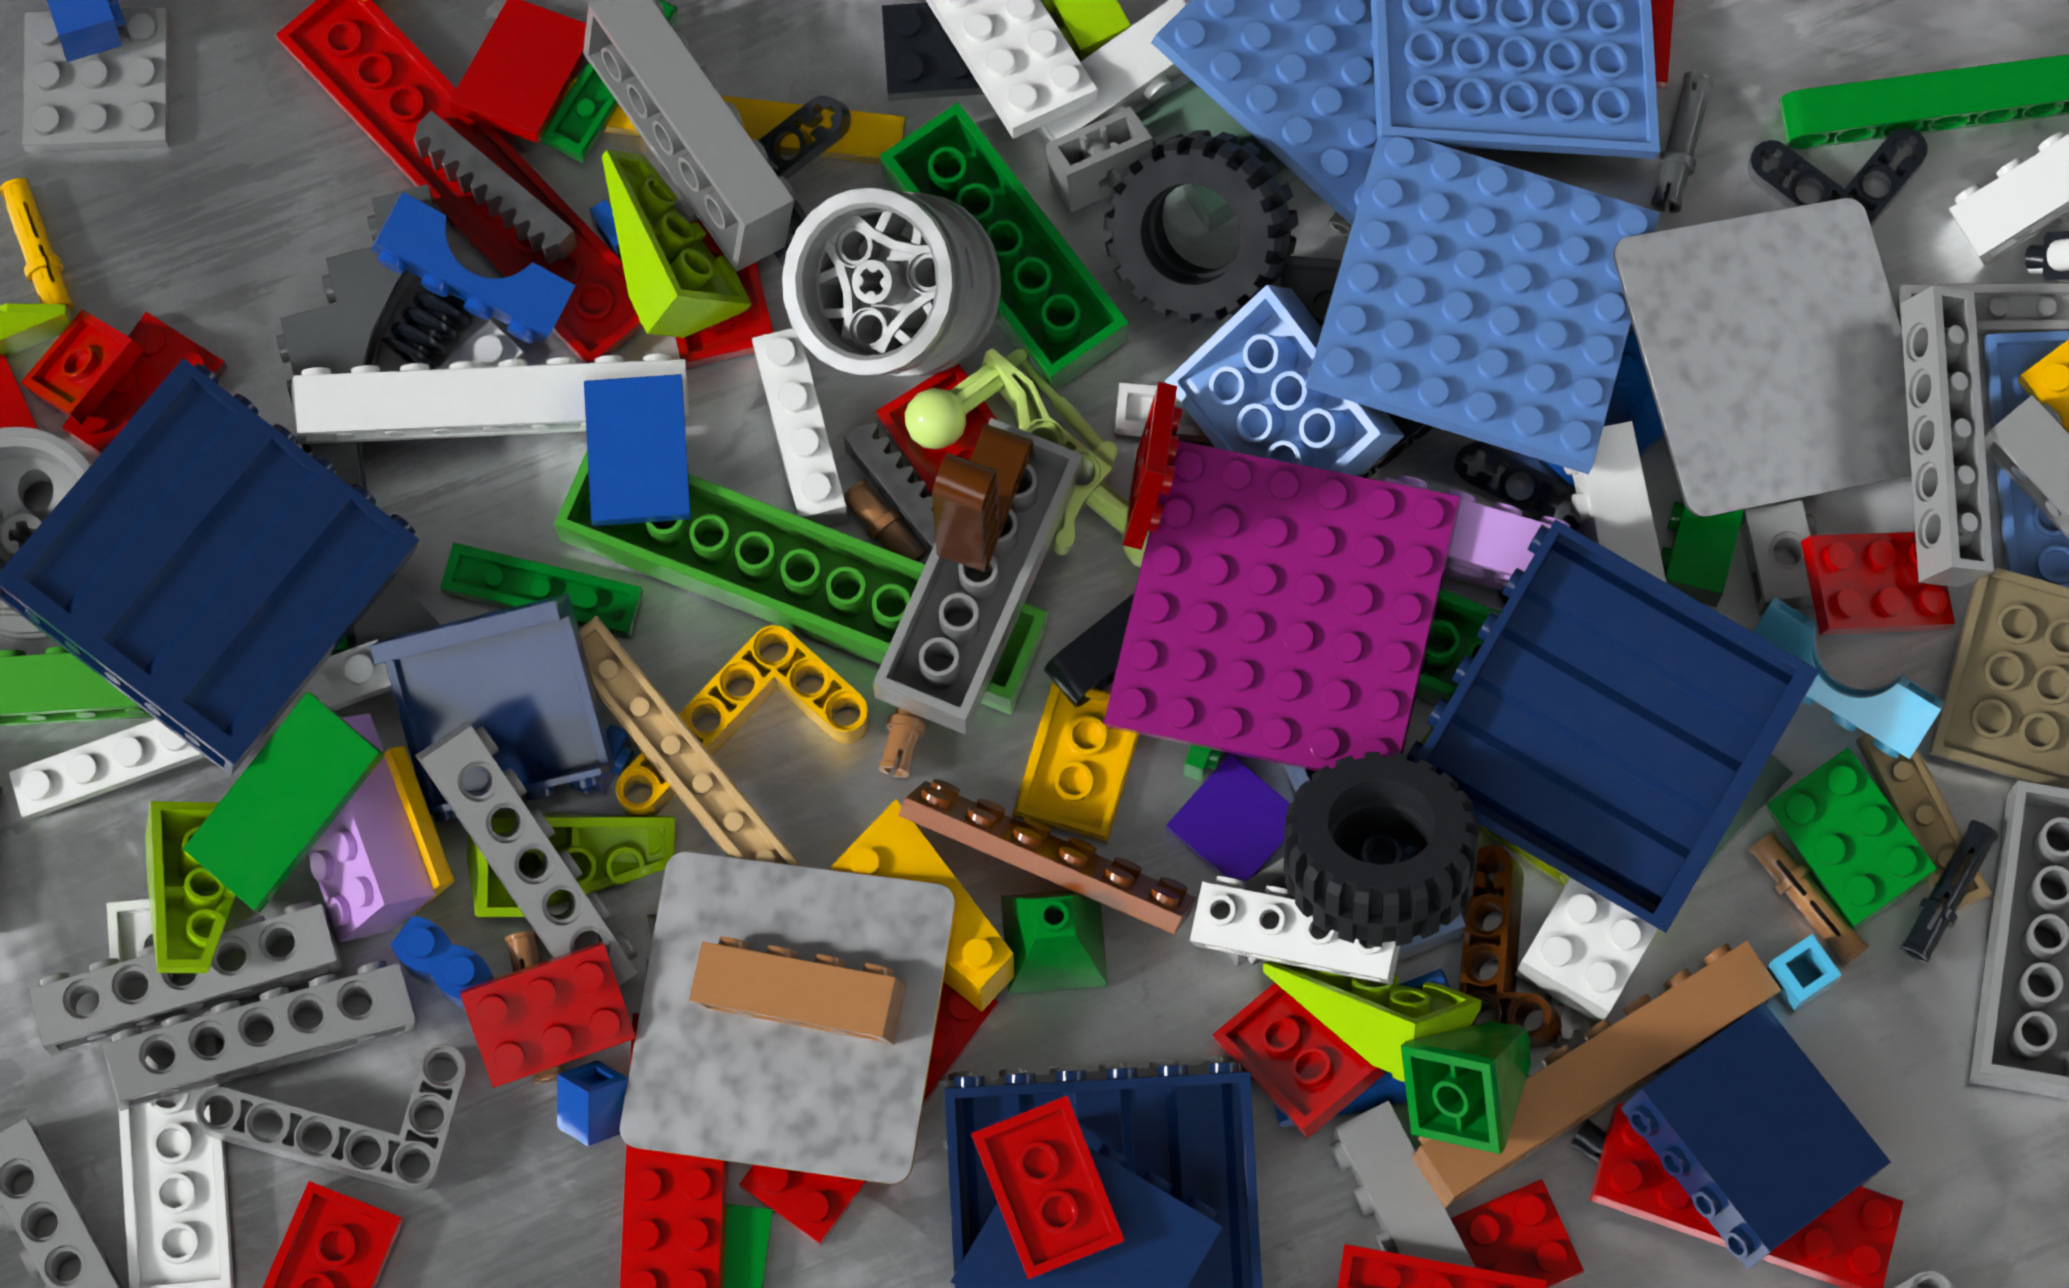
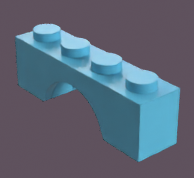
[1753,597,1945,759]

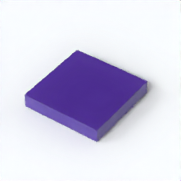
[1166,753,1290,882]

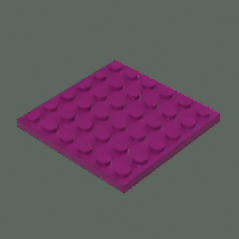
[1103,441,1461,771]

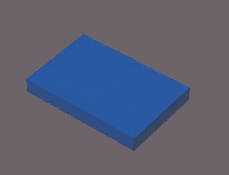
[584,374,691,526]

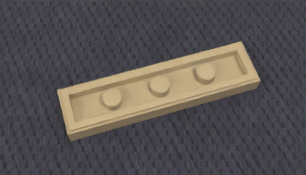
[1856,733,1992,912]

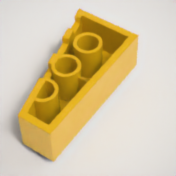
[829,799,1015,1012]

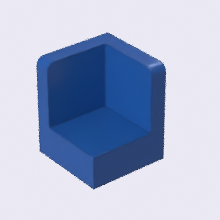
[557,1060,628,1146]

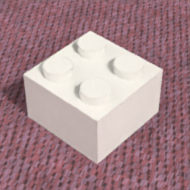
[1514,878,1658,1023]

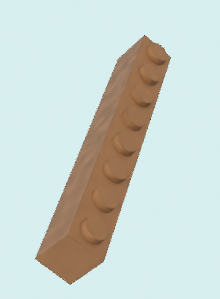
[1412,941,1781,1209]

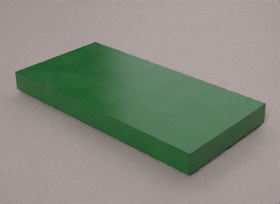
[183,691,385,912]

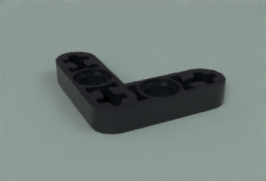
[758,96,851,267]
[1748,128,1928,227]
[1454,443,1581,609]

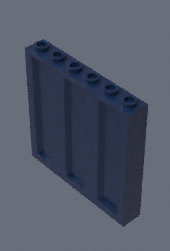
[0,358,420,776]
[1407,519,1820,933]
[944,1062,1263,1288]

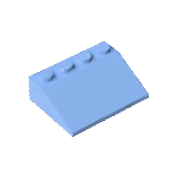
[1165,285,1404,476]

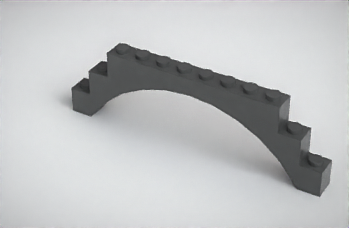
[276,184,440,694]

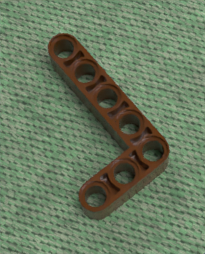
[932,424,1034,572]

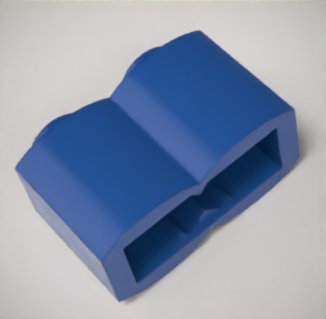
[391,916,495,1011]

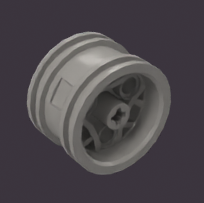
[782,187,1001,377]

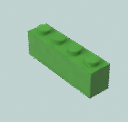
[0,646,153,727]

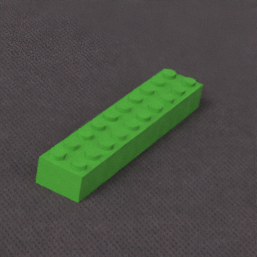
[554,451,1048,715]

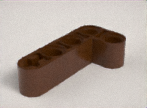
[1459,845,1562,1048]

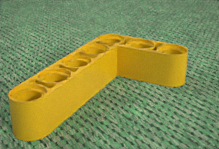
[615,625,870,816]

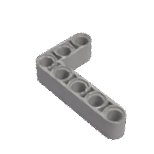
[195,1044,466,1192]

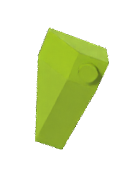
[145,801,236,973]

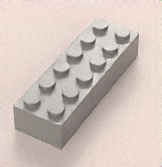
[583,0,795,272]
[873,418,1082,735]
[1970,781,2069,1100]

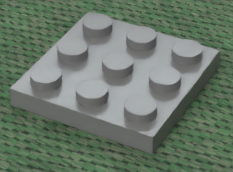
[22,7,169,152]

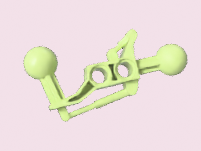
[905,348,1149,568]

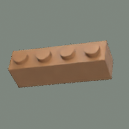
[689,936,906,1045]

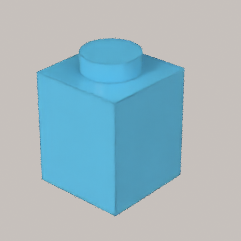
[1766,934,1842,1014]

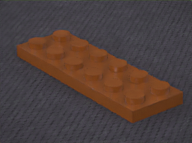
[898,779,1197,935]

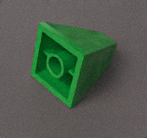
[1001,890,1108,995]
[1401,1021,1531,1154]

